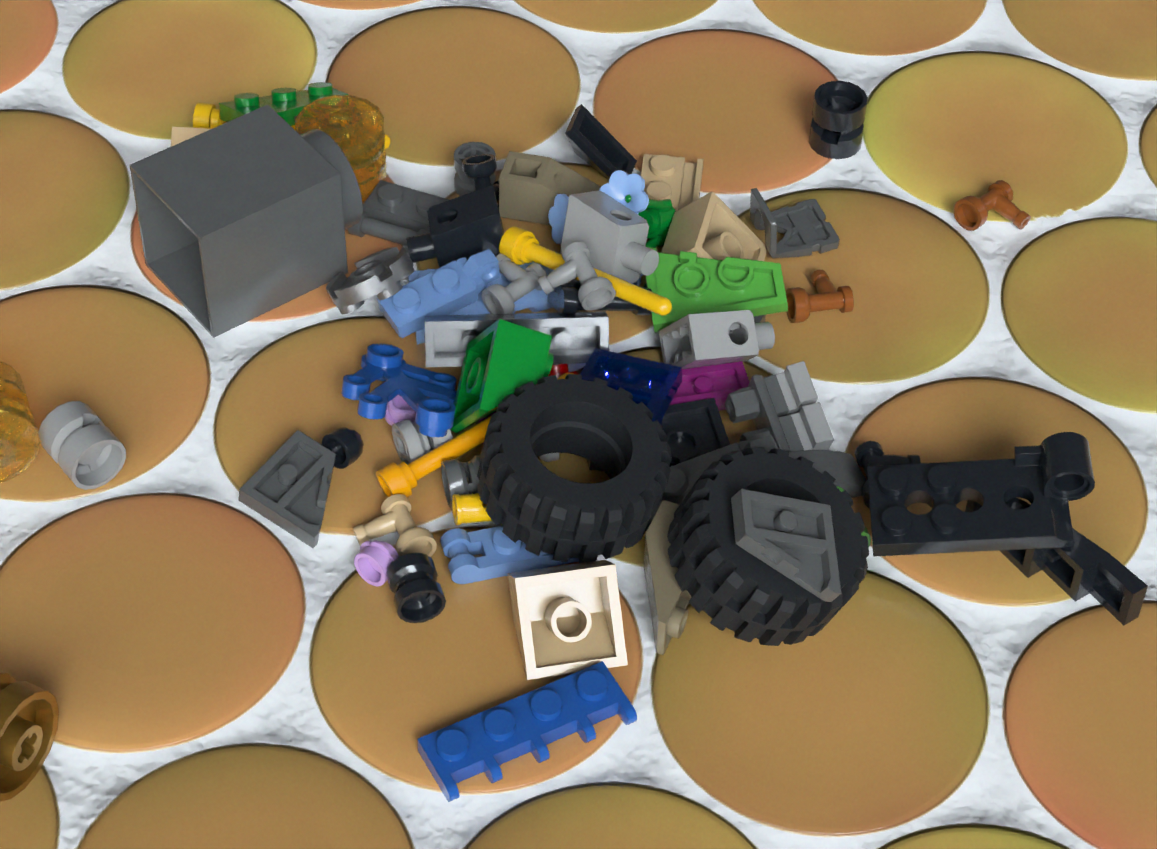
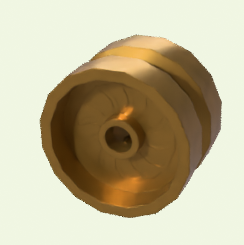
[0,670,59,801]

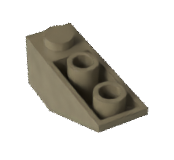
[499,151,601,225]
[644,500,692,655]

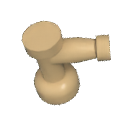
[353,494,437,557]

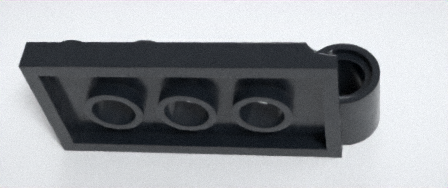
[867,432,1095,557]

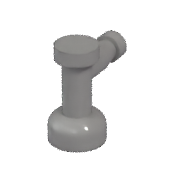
[538,242,616,311]
[481,254,548,314]

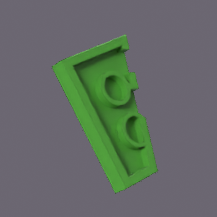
[646,247,788,333]

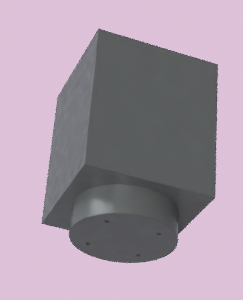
[130,105,363,338]

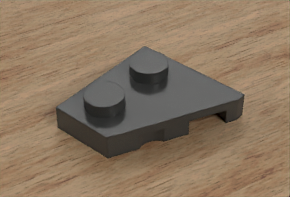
[238,430,336,548]

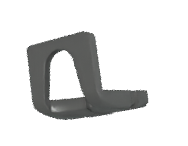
[750,188,840,258]

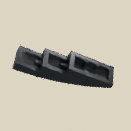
[965,498,1148,626]

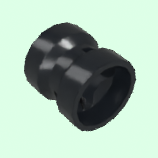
[386,553,446,623]

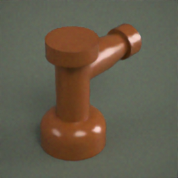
[954,180,1031,231]
[786,270,854,323]

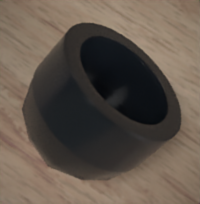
[321,427,364,469]

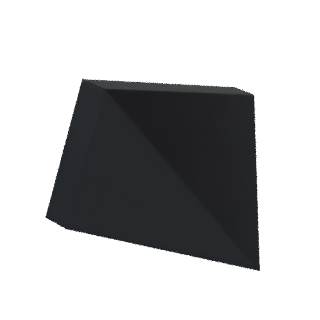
[565,104,637,180]

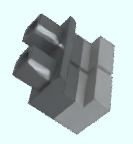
[725,361,834,452]

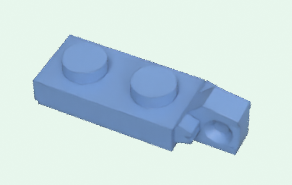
[377,249,501,338]

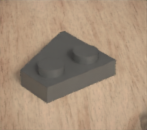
[731,489,842,602]

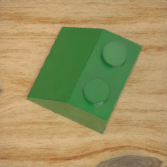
[450,319,554,433]

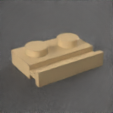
[641,154,704,211]

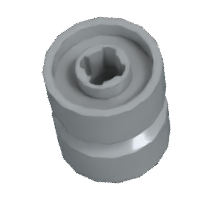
[38,401,126,490]

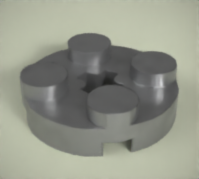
[326,247,414,314]

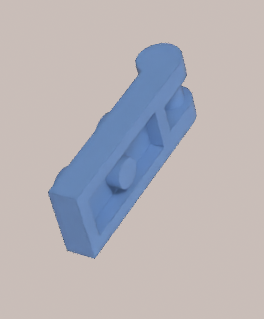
[440,525,579,584]

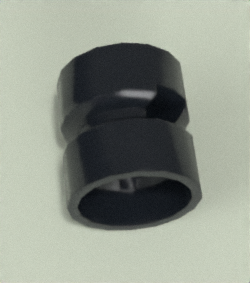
[809,81,868,159]

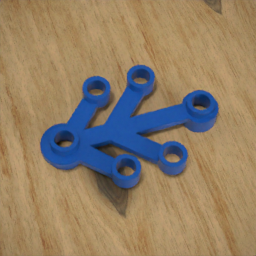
[341,344,457,437]

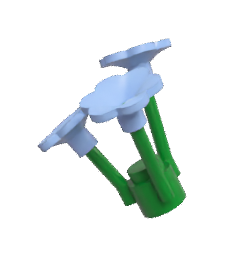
[548,170,676,286]

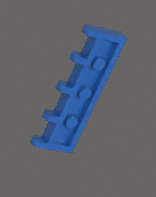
[417,661,637,802]

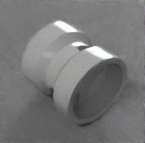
[392,419,453,464]

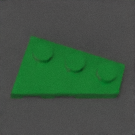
[219,82,349,126]

